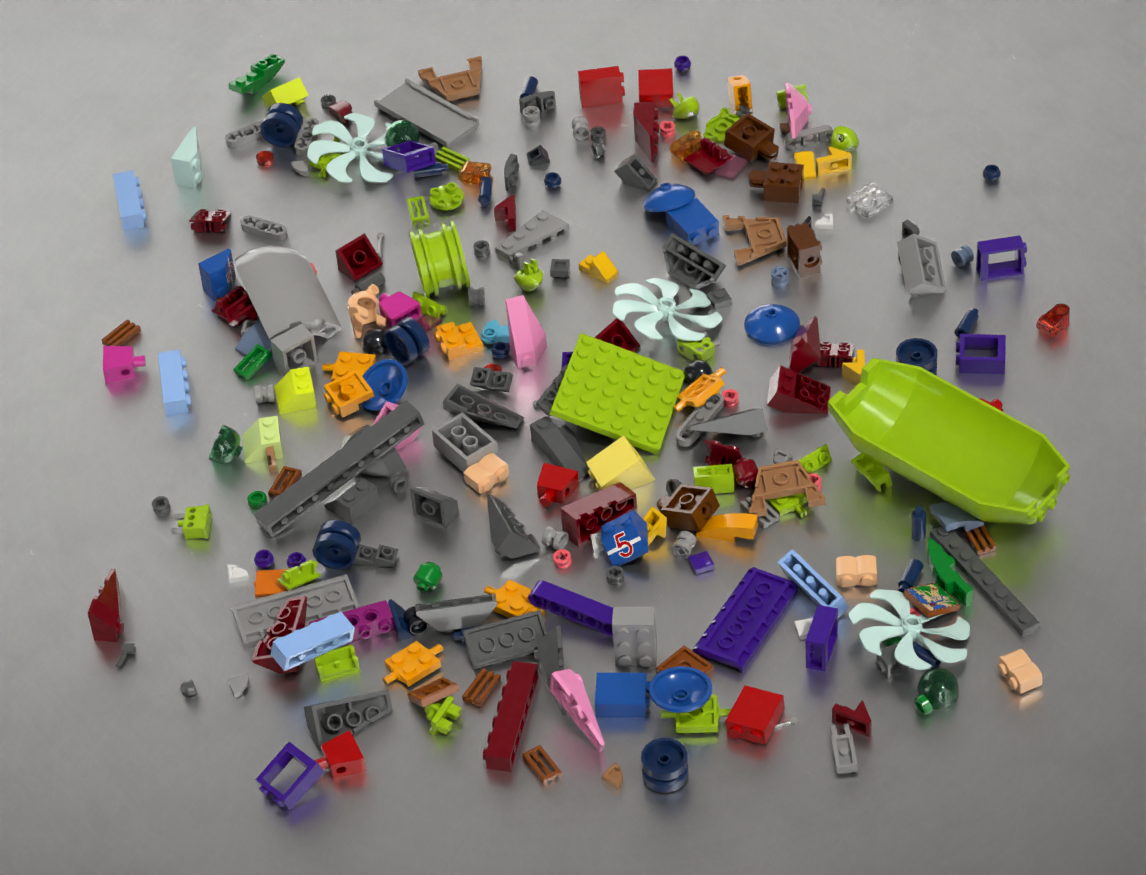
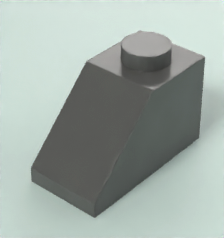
[614,154,658,191]

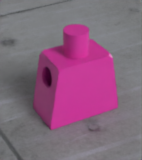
[379,292,422,328]
[103,346,146,383]

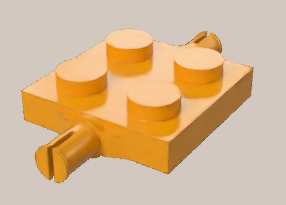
[322,351,376,381]
[673,367,726,413]
[484,579,545,618]
[382,641,443,687]

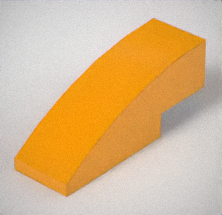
[696,513,758,542]

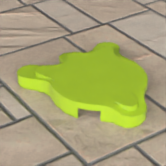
[703,108,741,143]

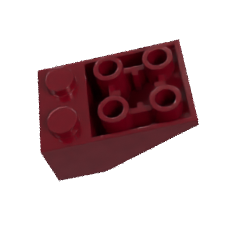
[633,102,659,163]
[767,365,831,415]

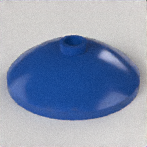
[643,183,695,212]
[744,304,800,345]
[361,359,408,412]
[649,666,712,713]

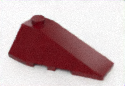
[252,596,307,674]

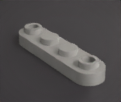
[676,393,724,446]

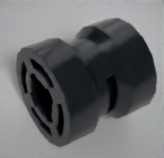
[404,606,429,635]

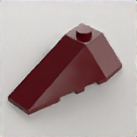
[788,316,821,373]
[87,568,124,642]

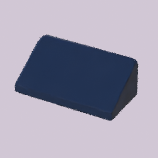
[388,599,414,641]

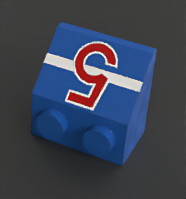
[198,248,236,301]
[601,510,648,566]

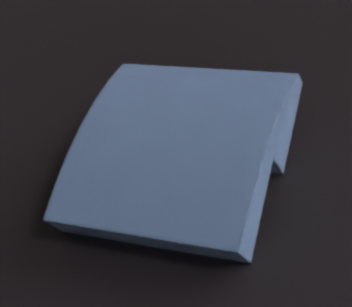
[235,320,273,364]
[929,501,984,532]

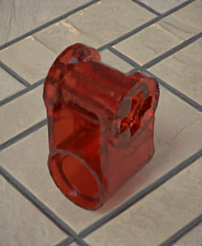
[1036,303,1070,338]

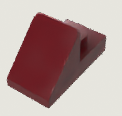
[494,195,516,232]
[224,293,257,326]
[832,700,872,737]

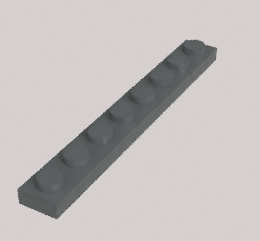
[930,526,1040,636]

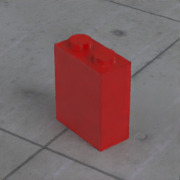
[578,66,625,108]
[638,68,674,108]
[725,685,785,745]

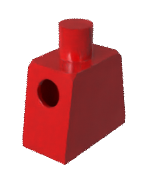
[537,463,579,507]
[314,730,366,779]

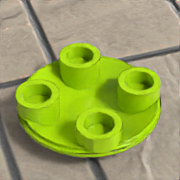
[429,182,464,210]

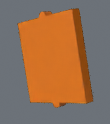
[254,569,288,597]

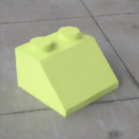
[242,416,283,463]

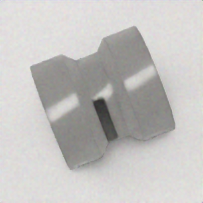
[523,106,541,130]
[572,116,590,140]
[254,384,275,404]
[541,526,569,550]
[671,531,697,559]

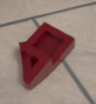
[328,100,352,124]

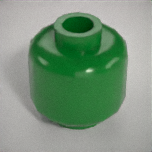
[413,562,442,593]

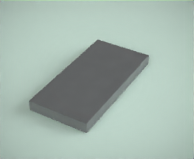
[462,610,548,670]

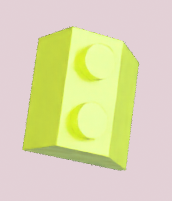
[262,77,309,107]
[274,366,317,414]

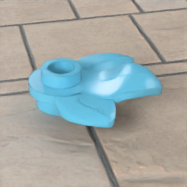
[480,320,510,344]

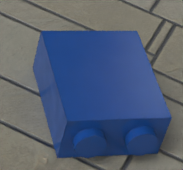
[666,198,719,245]
[595,673,651,718]

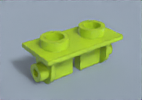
[412,291,447,322]
[798,444,832,474]
[277,560,321,590]

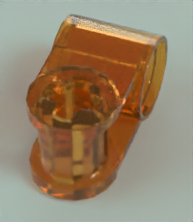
[670,130,702,161]
[458,161,493,185]

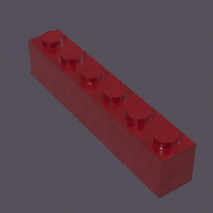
[483,661,539,772]

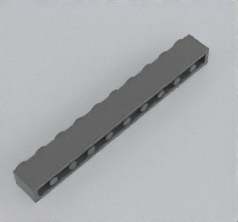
[254,400,424,538]

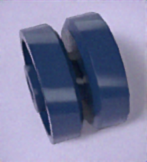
[260,103,303,147]
[383,317,430,365]
[896,338,938,375]
[312,520,361,570]
[641,738,688,793]

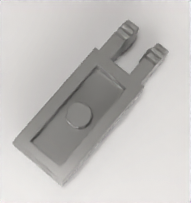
[830,724,858,774]

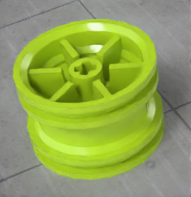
[409,220,471,298]

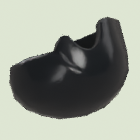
[362,328,387,354]
[683,359,713,384]

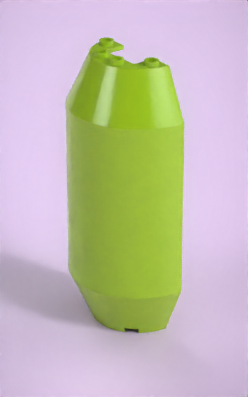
[828,358,1070,525]

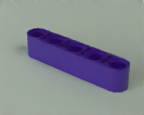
[528,580,613,636]

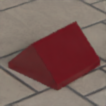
[335,233,383,281]
[594,318,640,352]

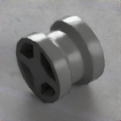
[469,287,485,306]

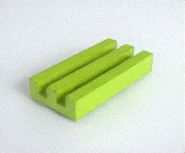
[435,146,471,173]
[406,196,430,226]

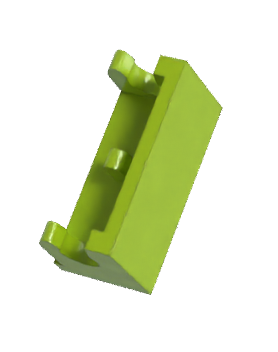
[851,453,892,492]
[693,464,734,494]
[314,644,361,685]

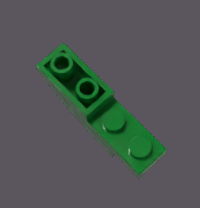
[228,54,285,94]
[928,538,973,607]

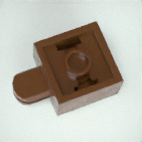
[724,113,779,162]
[749,162,804,204]
[787,223,822,278]
[657,484,720,531]

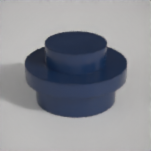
[983,165,1001,181]
[544,172,561,188]
[491,342,510,359]

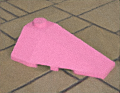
[785,83,811,139]
[505,295,547,369]
[550,669,605,753]

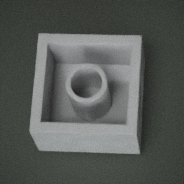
[270,324,318,376]

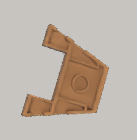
[418,56,482,101]
[722,215,787,266]
[749,460,826,517]

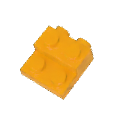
[434,322,484,360]
[323,369,374,418]

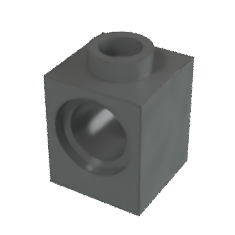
[875,642,909,679]

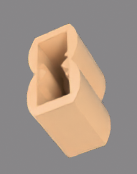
[464,453,509,494]
[836,555,877,587]
[997,648,1042,694]

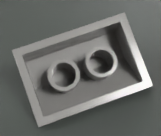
[897,234,947,296]

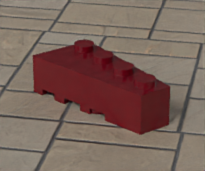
[560,482,637,547]

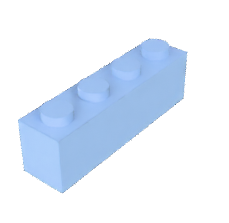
[113,170,147,231]
[158,349,191,416]
[778,549,849,618]
[271,612,355,671]

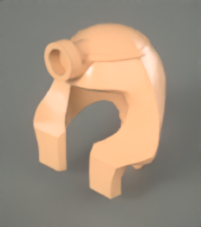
[347,284,387,339]

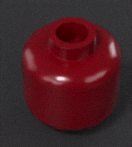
[733,458,759,488]

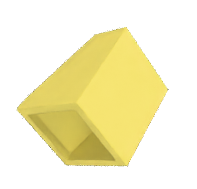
[586,436,655,491]

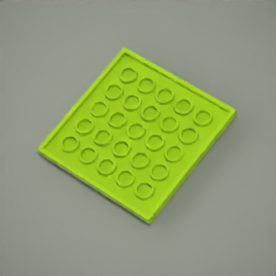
[549,333,685,455]

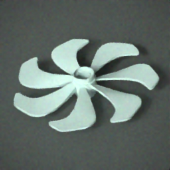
[307,113,403,183]
[613,278,722,341]
[848,589,970,670]

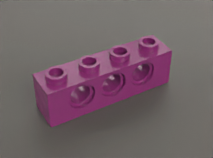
[309,600,395,644]

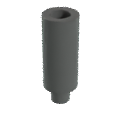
[351,271,385,295]

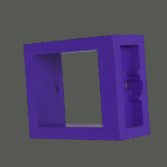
[382,140,436,173]
[976,235,1027,281]
[955,334,1006,374]
[805,605,838,672]
[255,742,324,810]

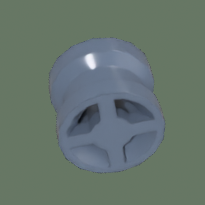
[951,245,974,267]
[771,266,789,289]

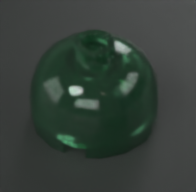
[385,120,420,151]
[209,424,243,464]
[917,668,959,710]

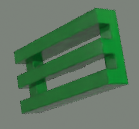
[233,344,272,381]

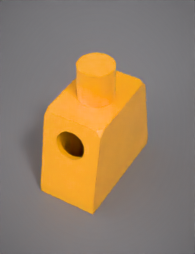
[727,75,752,115]

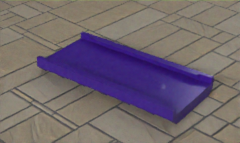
[692,567,798,673]

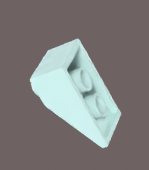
[171,127,203,189]

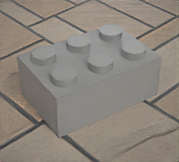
[432,412,499,472]
[612,606,657,667]

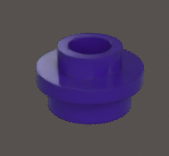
[674,56,691,71]
[254,550,274,568]
[287,552,307,570]

